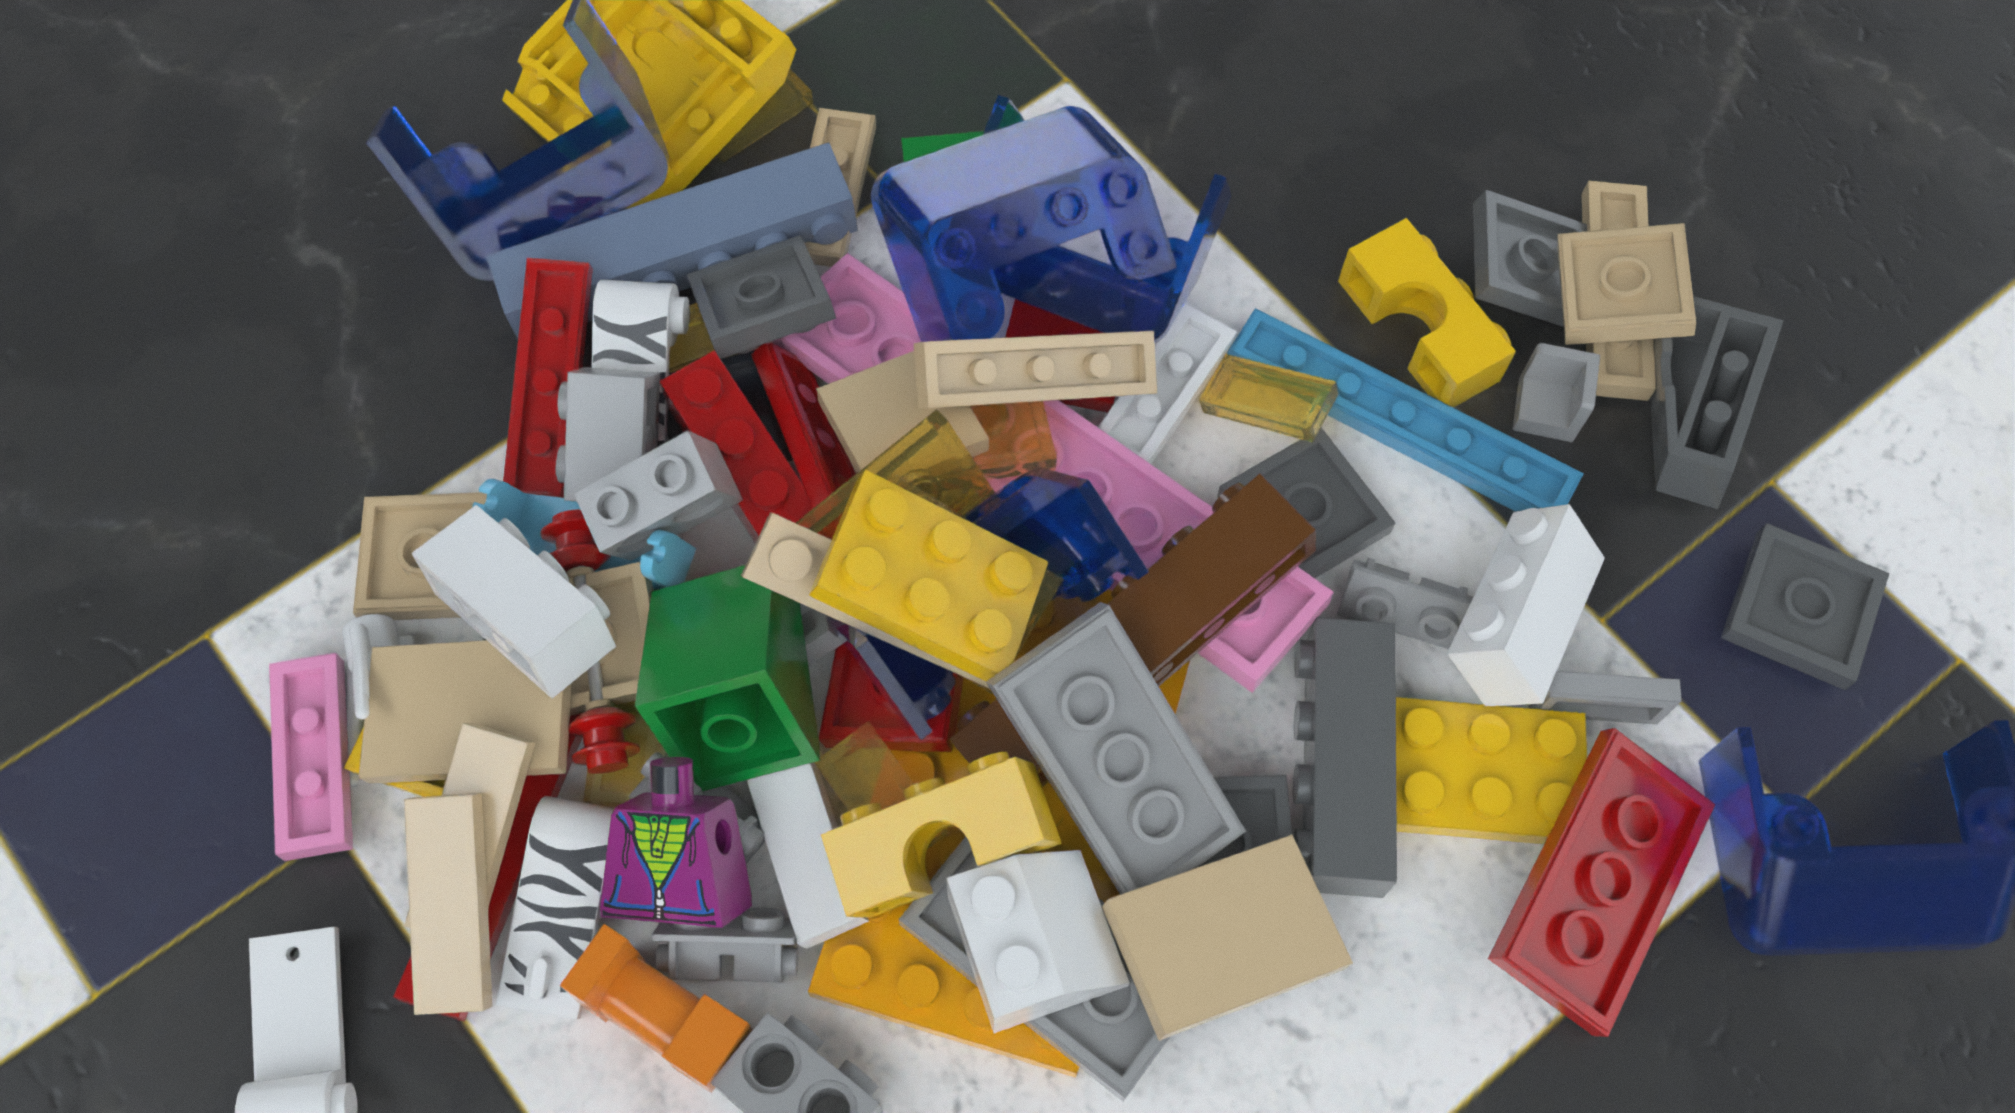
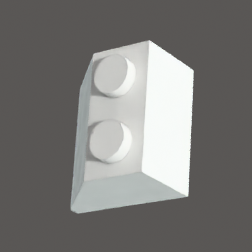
[947,850,1130,1033]

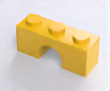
[1338,218,1516,408]
[820,752,1062,918]

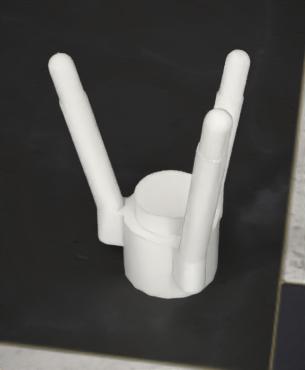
[342,614,415,786]

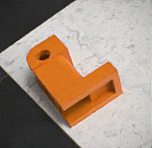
[559,924,753,1093]

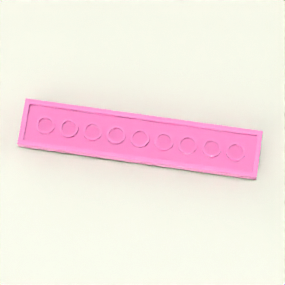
[771,253,1333,693]

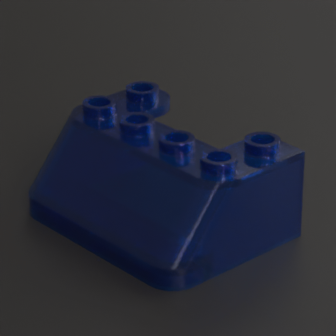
[871,106,1177,342]

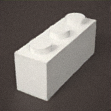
[1447,504,1605,706]
[411,505,616,699]

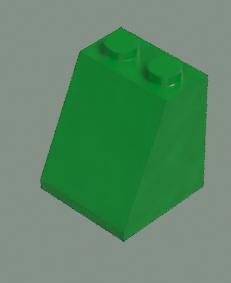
[635,565,820,792]

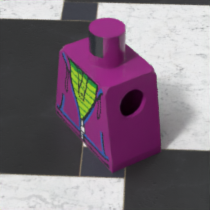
[600,757,752,928]

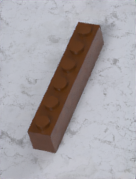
[949,473,1316,787]

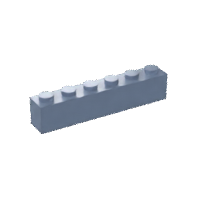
[486,142,858,339]

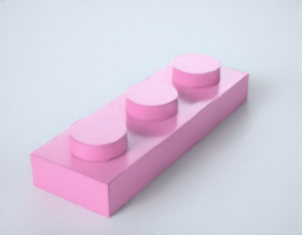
[269,653,353,861]

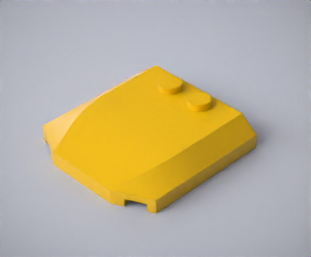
[502,0,796,209]

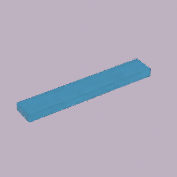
[1225,308,1584,512]

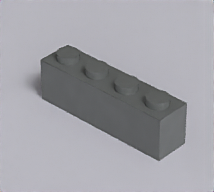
[1292,617,1397,898]

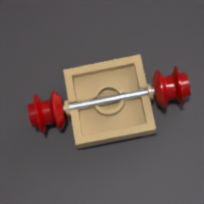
[540,509,653,774]

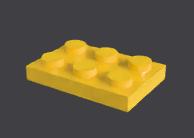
[809,469,1048,681]
[1396,697,1587,844]

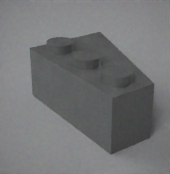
[1650,296,1784,509]

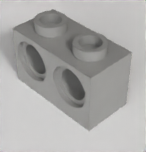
[573,431,743,561]
[711,1012,883,1113]

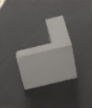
[1512,343,1600,442]

